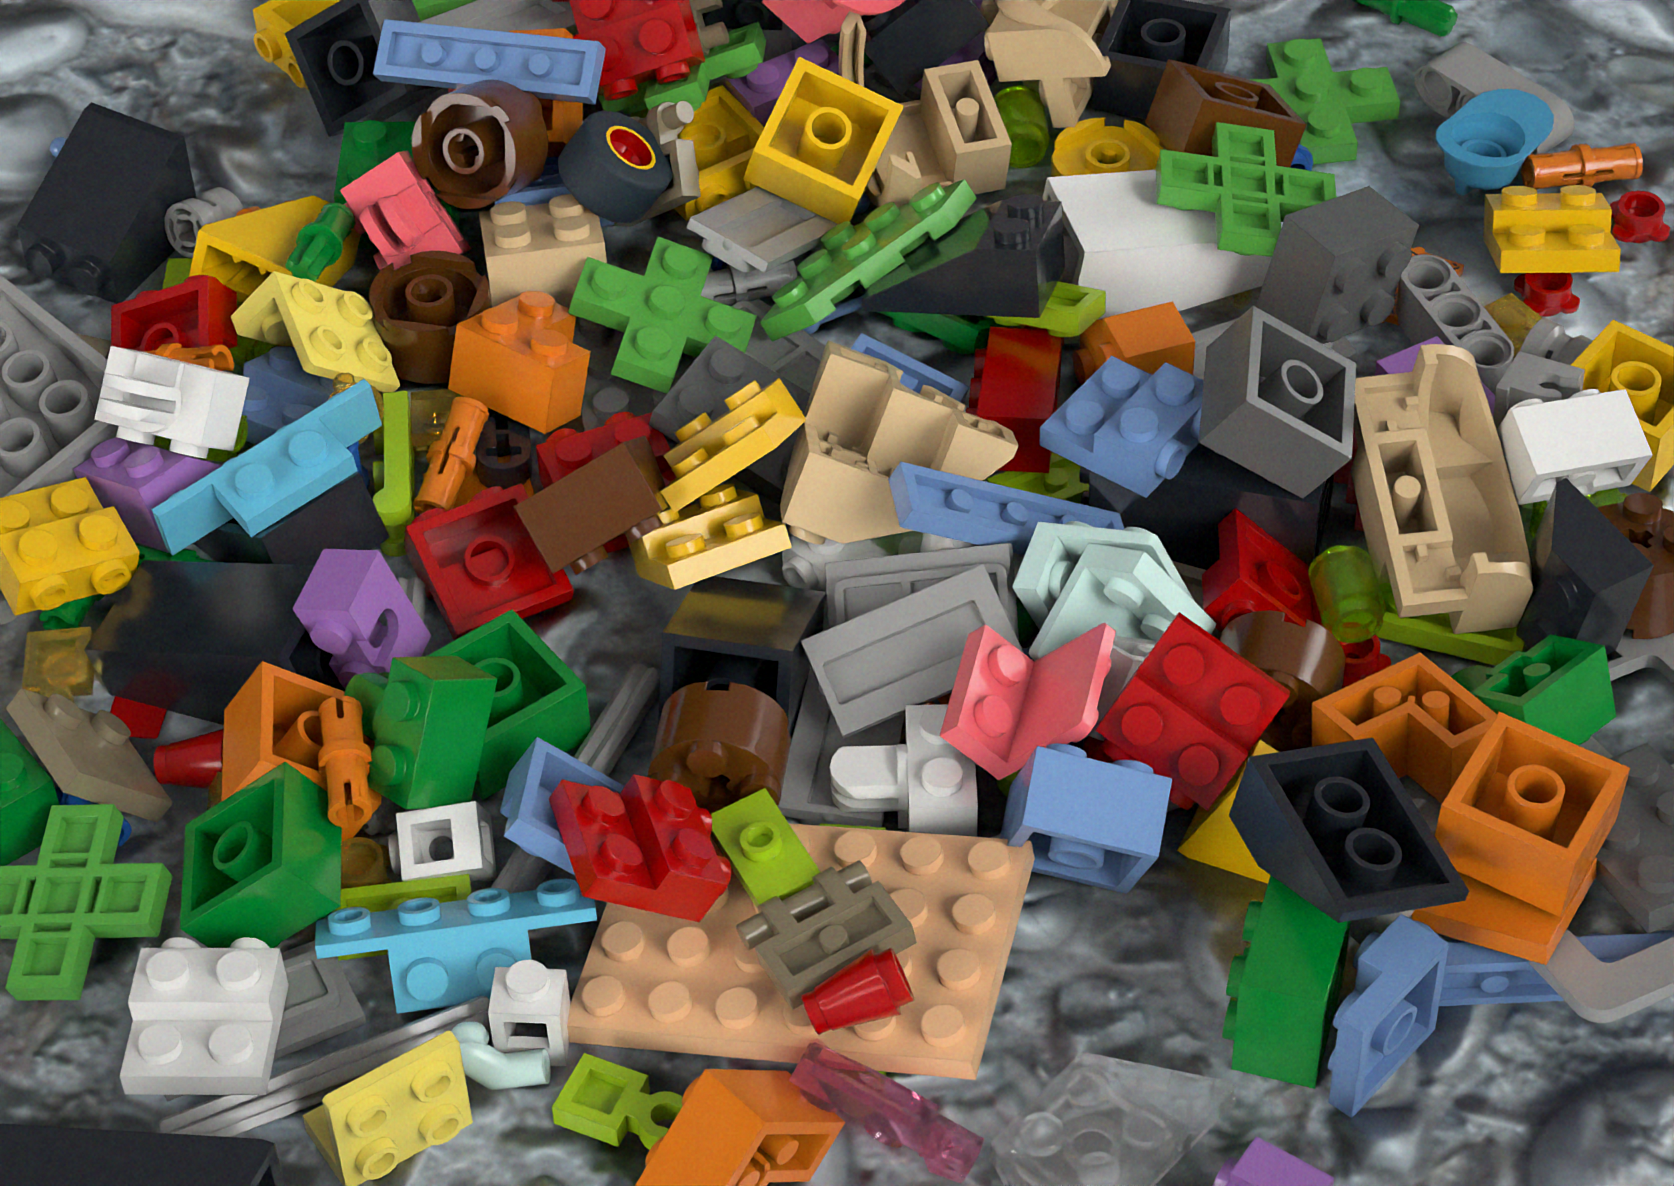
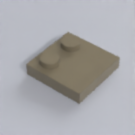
[6,688,173,823]

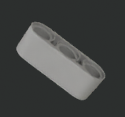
[1414,42,1575,154]
[1395,254,1514,395]

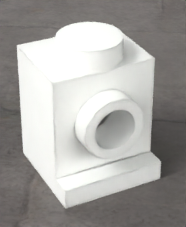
[389,801,497,882]
[488,960,571,1066]

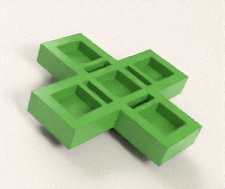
[597,22,767,114]
[1250,38,1400,165]
[1156,122,1337,257]
[568,237,757,394]
[0,804,173,1001]

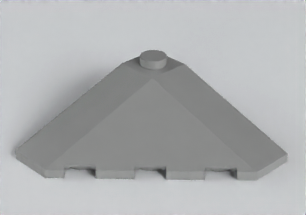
[0,274,166,498]

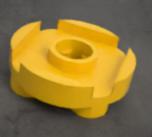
[1051,117,1164,177]

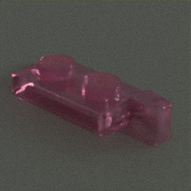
[789,1038,984,1184]

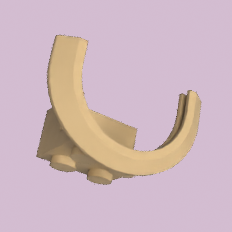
[838,11,1012,208]

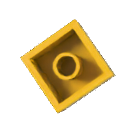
[743,57,904,224]
[1571,319,1674,492]

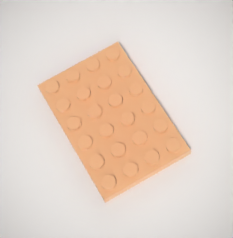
[567,823,1035,1080]

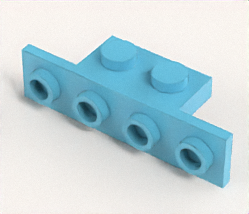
[152,379,382,556]
[315,879,597,1014]

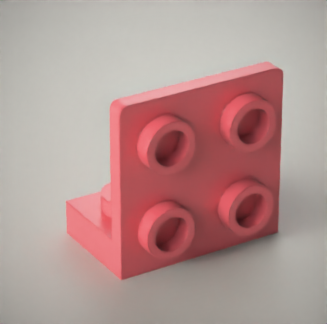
[939,623,1116,780]

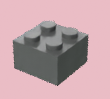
[1256,186,1419,344]
[1198,306,1356,498]

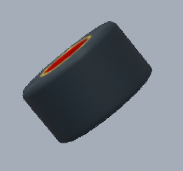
[558,110,673,224]

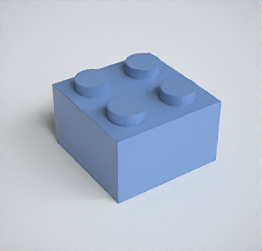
[1000,743,1172,894]

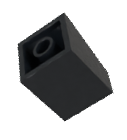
[17,102,196,304]
[657,576,825,742]

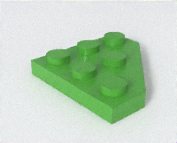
[759,179,977,342]

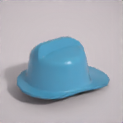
[1436,89,1554,196]

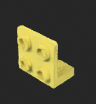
[230,271,400,393]
[302,1031,473,1186]

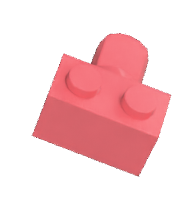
[340,150,471,271]

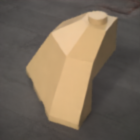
[780,340,1019,545]

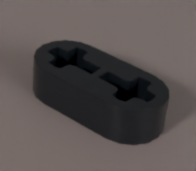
[475,407,532,490]

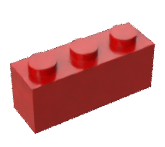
[966,327,1062,473]

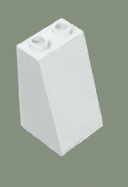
[1043,170,1282,344]

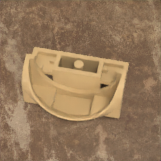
[980,0,1119,128]
[1350,344,1533,634]

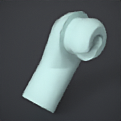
[451,1022,551,1090]

